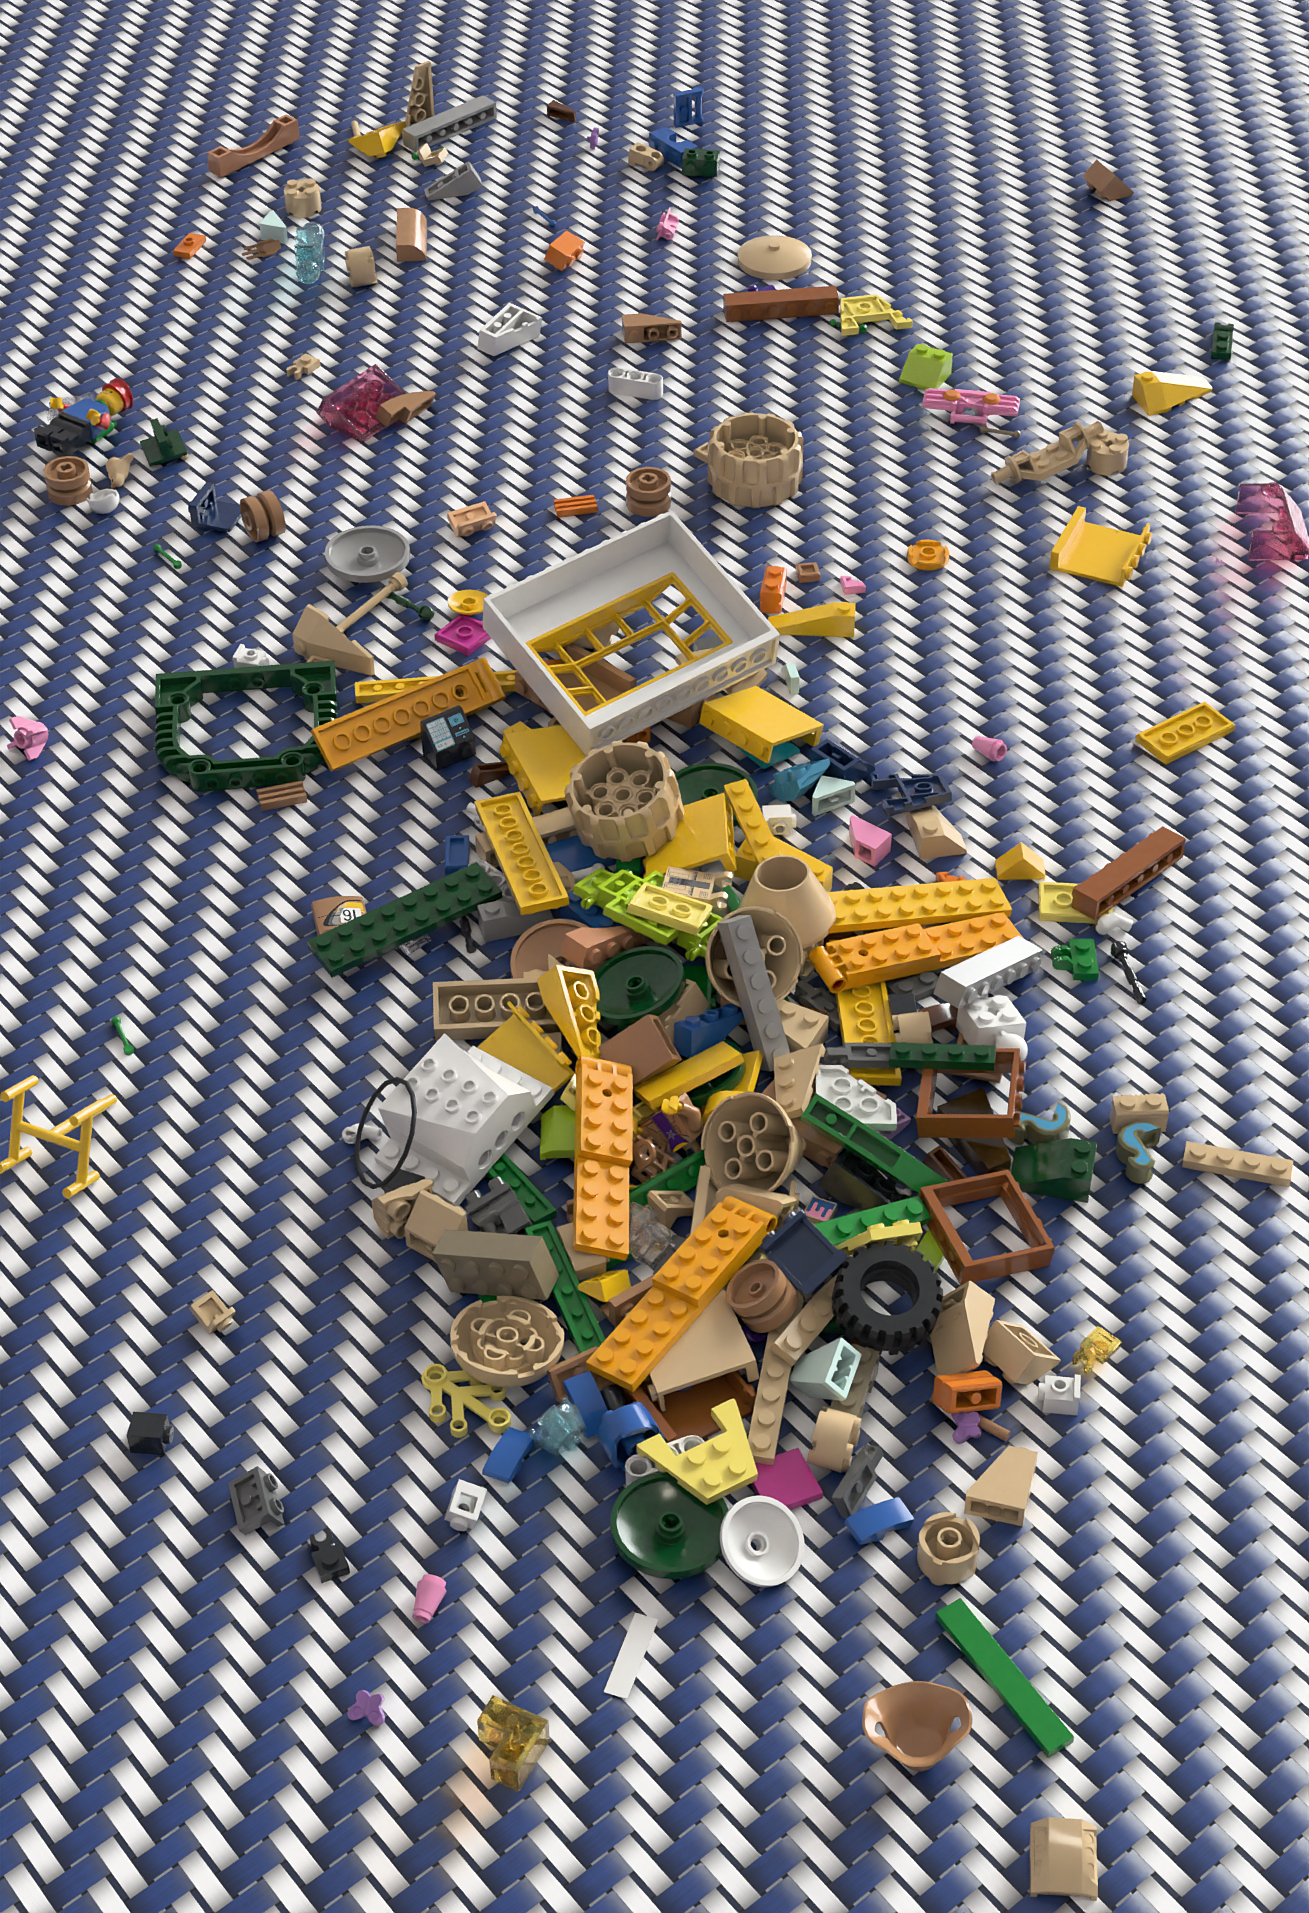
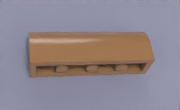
[396,208,427,262]

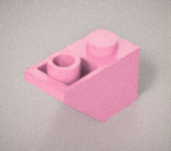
[849,815,892,867]

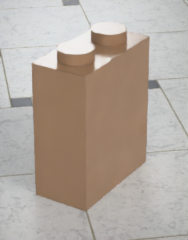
[598,1014,682,1092]

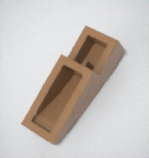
[375,391,436,428]

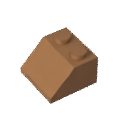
[1082,159,1134,201]

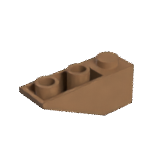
[622,313,682,343]

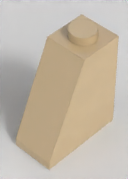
[711,1184,797,1248]
[964,1446,1038,1526]

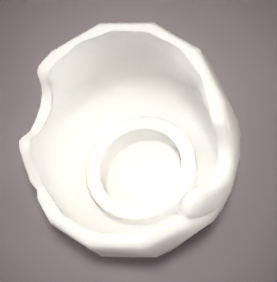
[86,489,119,514]

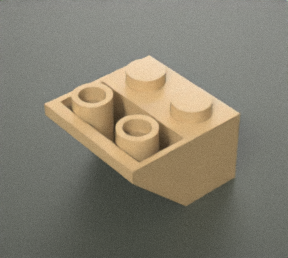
[405,1190,468,1262]

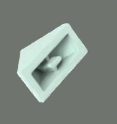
[259,210,288,244]
[812,775,856,816]

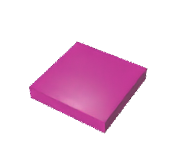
[434,614,491,656]
[751,1448,823,1510]

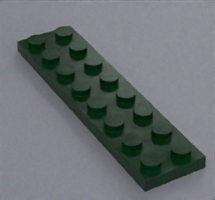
[307,862,503,978]

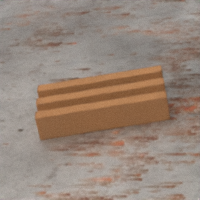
[256,781,307,811]

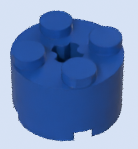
[598,1402,665,1472]

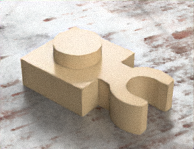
[286,354,321,380]

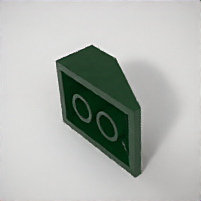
[1011,1138,1097,1203]

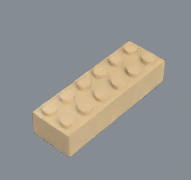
[433,978,563,1041]

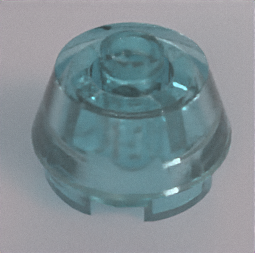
[528,1398,586,1456]

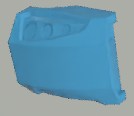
[769,758,830,802]

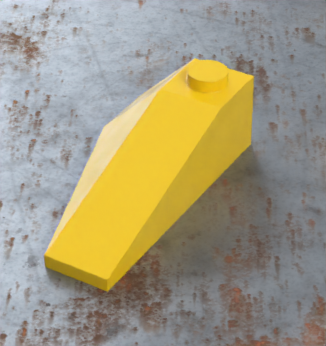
[348,121,406,158]
[1132,371,1212,416]
[768,602,856,637]
[537,965,601,1059]

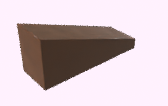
[547,100,576,123]
[469,761,511,788]
[922,1145,968,1182]

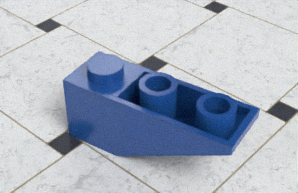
[674,1003,744,1058]

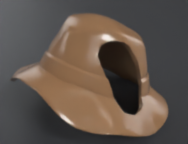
[862,1681,972,1772]

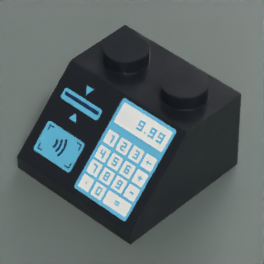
[420,705,476,771]

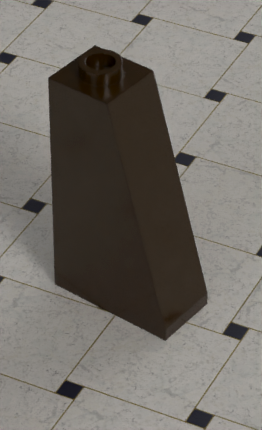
[937,1088,1011,1176]

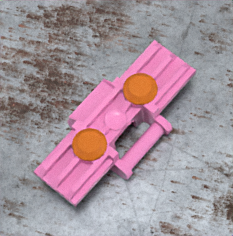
[922,388,1020,426]

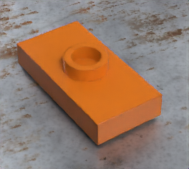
[173,233,206,259]

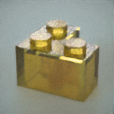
[477,1695,550,1792]

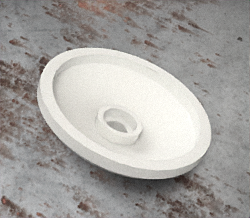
[720,1496,805,1587]

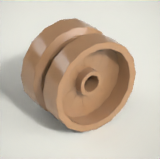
[43,456,93,506]
[626,467,671,517]
[239,490,286,543]
[726,1259,799,1333]

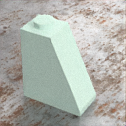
[789,1338,862,1401]

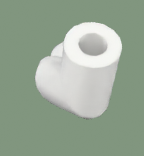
[571,863,605,884]
[342,1123,383,1144]

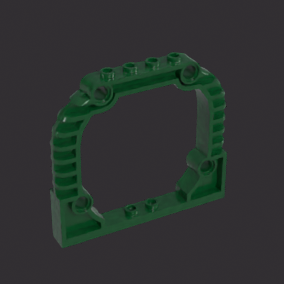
[155,660,338,792]

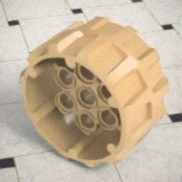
[708,412,803,508]
[564,740,685,862]

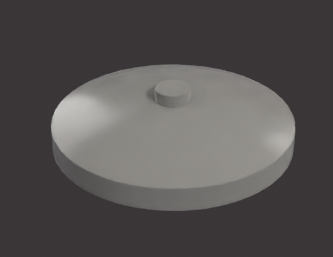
[325,525,410,583]

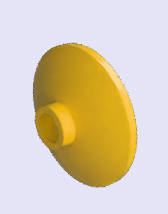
[448,590,488,616]

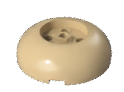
[450,1296,564,1387]

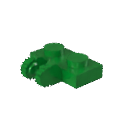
[1051,939,1099,980]

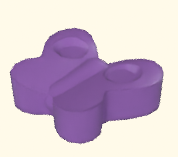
[587,127,599,149]
[951,1411,981,1444]
[347,1690,385,1726]

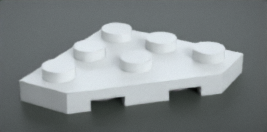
[815,1065,897,1131]

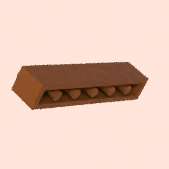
[723,286,839,322]
[1071,826,1186,920]

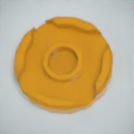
[907,539,950,571]

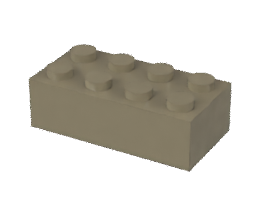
[432,1229,559,1300]

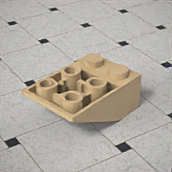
[930,1281,995,1375]

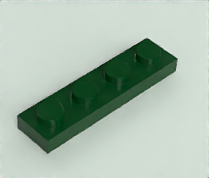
[889,1042,996,1071]

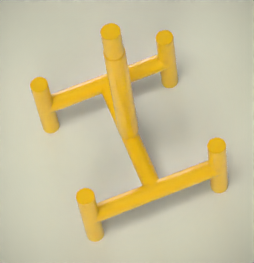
[0,1075,117,1199]

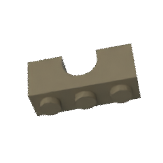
[830,1343,880,1419]

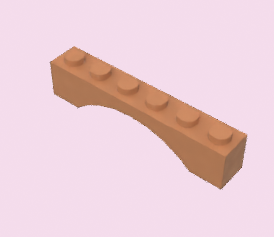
[207,114,300,177]
[561,925,653,969]

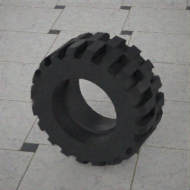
[832,1241,943,1355]

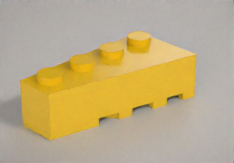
[734,836,833,892]

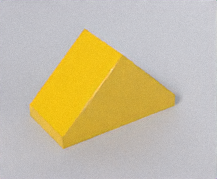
[995,842,1046,880]

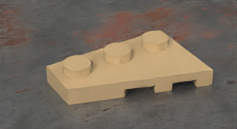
[774,1043,826,1119]

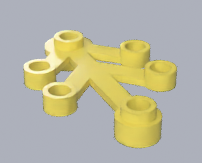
[421,1364,511,1438]

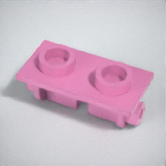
[656,207,679,241]

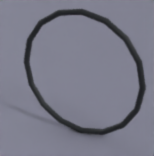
[354,1077,417,1189]

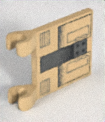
[662,866,733,911]

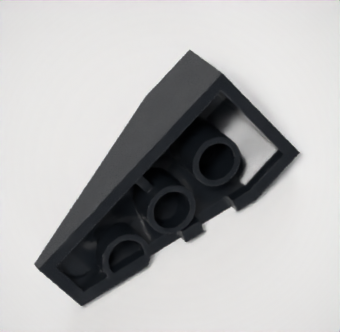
[818,1150,923,1227]

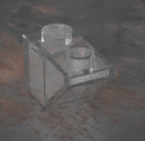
[629,1202,675,1268]

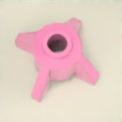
[6,716,48,761]

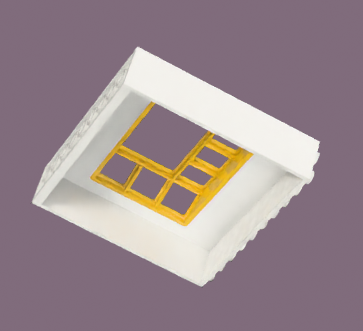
[483,510,780,756]

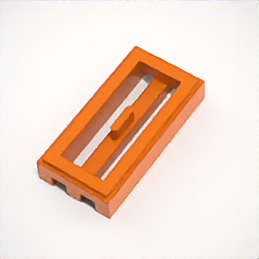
[553,495,598,517]

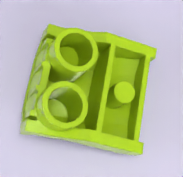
[540,1105,575,1160]

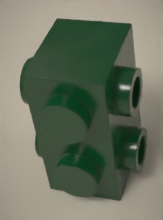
[682,148,720,178]

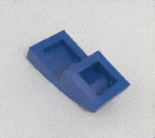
[562,1370,608,1438]
[482,1427,535,1484]
[844,1497,914,1545]

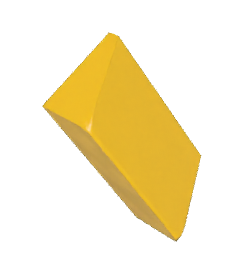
[577,1269,631,1302]

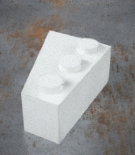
[478,303,542,356]

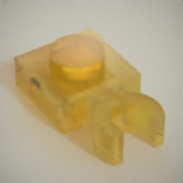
[1072,1326,1121,1374]

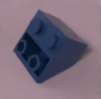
[810,739,875,784]

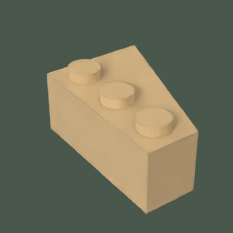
[628,979,710,1045]
[776,1000,829,1053]

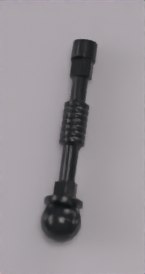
[459,915,476,954]
[1111,941,1147,1004]

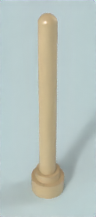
[336,572,408,631]

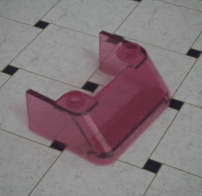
[1235,482,1309,561]

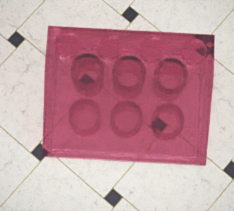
[316,364,406,443]

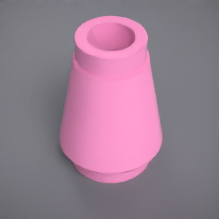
[972,736,1007,761]
[412,1574,447,1623]

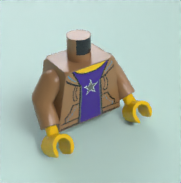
[633,1092,705,1156]

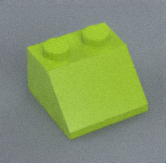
[899,344,953,390]

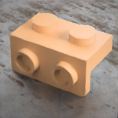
[447,501,497,537]

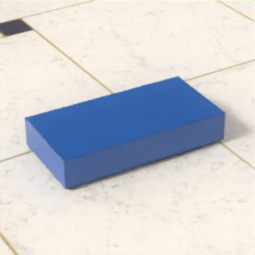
[445,835,469,874]

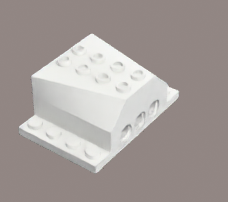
[374,1033,554,1206]

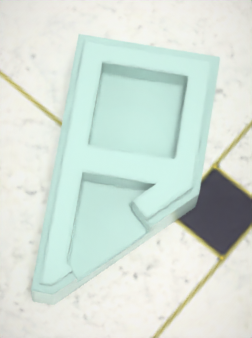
[781,663,799,695]

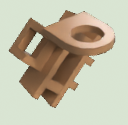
[631,1134,675,1183]

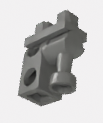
[465,1176,534,1235]

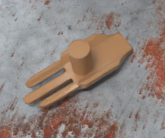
[242,239,282,259]

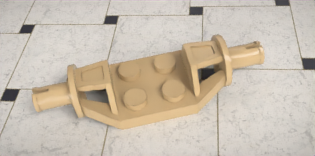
[991,421,1104,485]

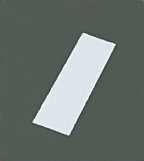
[604,1613,658,1699]

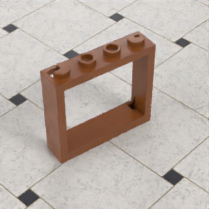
[916,1048,1026,1138]
[919,1170,1055,1285]

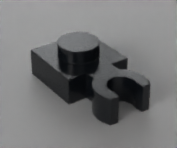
[310,1529,350,1583]

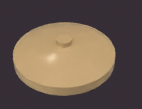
[738,235,811,280]

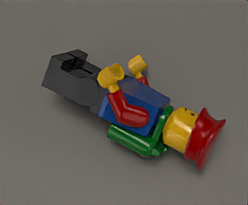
[34,378,133,457]

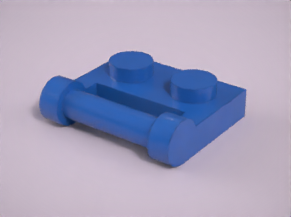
[673,87,703,128]

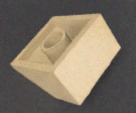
[983,1320,1061,1385]

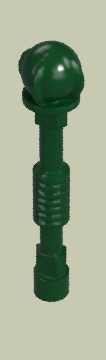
[380,588,435,621]

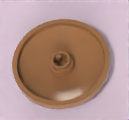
[510,919,610,979]

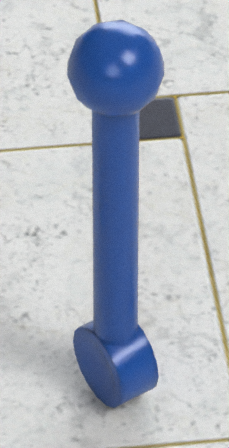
[533,206,556,227]

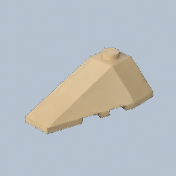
[292,604,375,676]

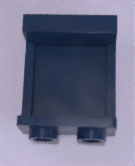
[761,1209,848,1301]

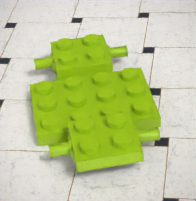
[573,868,723,961]

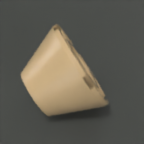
[738,855,836,949]

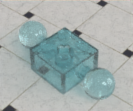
[294,222,325,284]

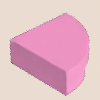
[840,576,866,595]

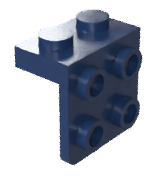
[188,482,241,532]

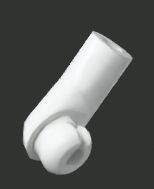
[1096,913,1133,935]

